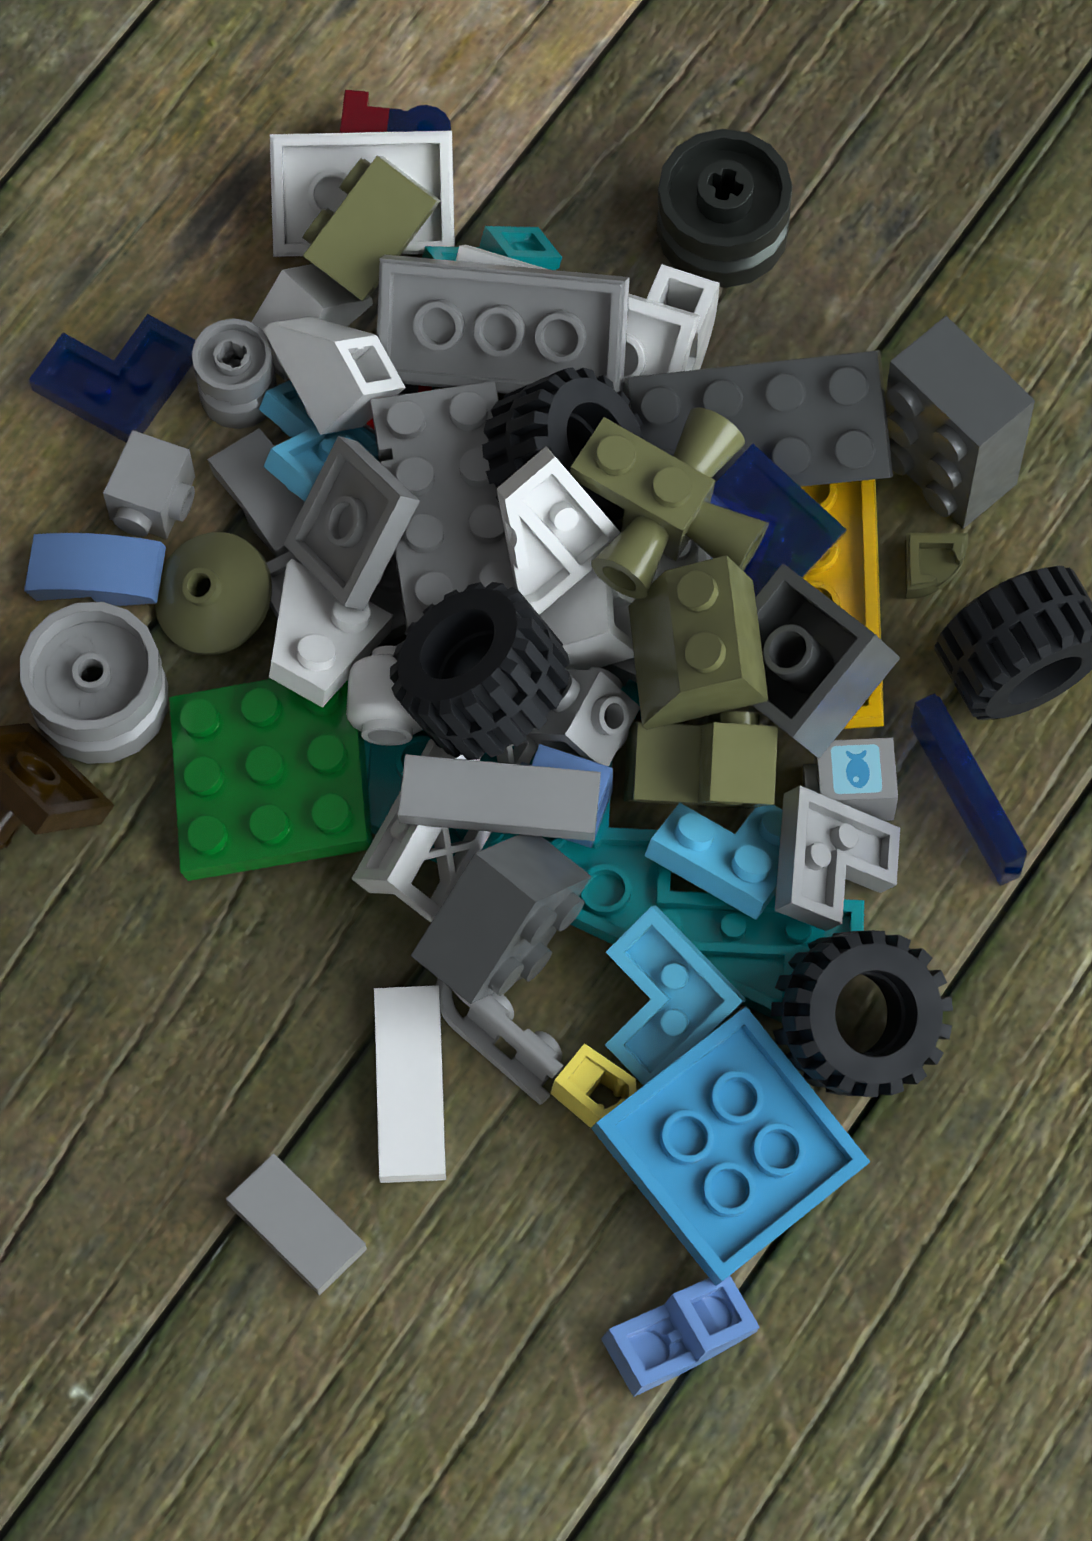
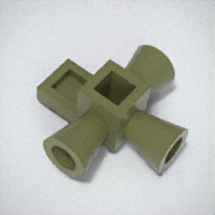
[570,407,769,599]

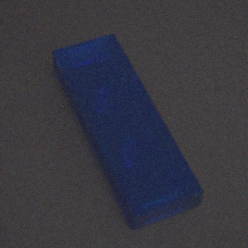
[911,693,1027,886]

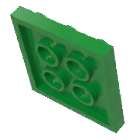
[169,679,373,881]

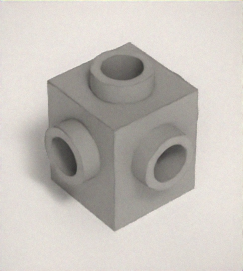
[528,667,640,766]

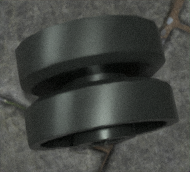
[657,129,793,288]

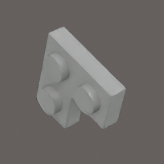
[775,786,900,931]

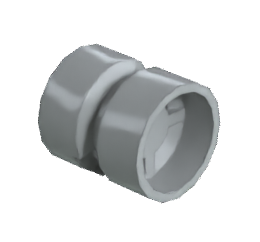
[191,318,277,429]

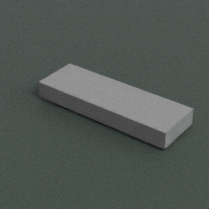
[398,754,601,841]

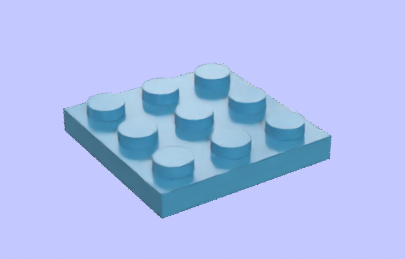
[591,1006,870,1286]

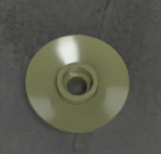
[155,532,272,655]

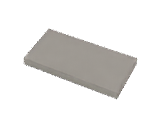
[377,254,630,394]

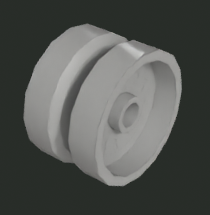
[20,602,168,764]

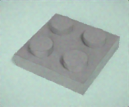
[283,436,420,611]

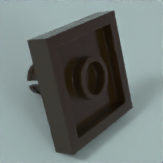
[0,723,115,849]

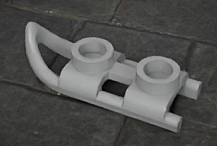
[436,978,563,1105]

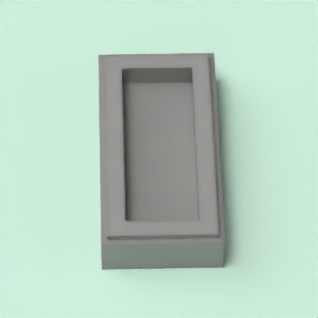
[226,1153,367,1296]

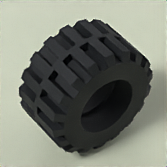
[482,367,648,522]
[935,566,1092,720]
[390,582,570,760]
[771,930,953,1097]

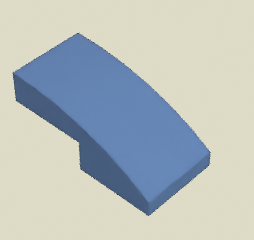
[24,533,166,606]
[601,1276,760,1397]

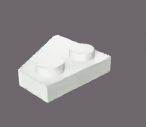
[497,446,620,615]
[269,559,394,708]

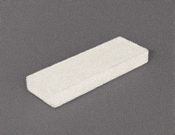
[374,985,446,1183]

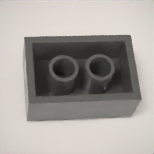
[885,316,1035,529]

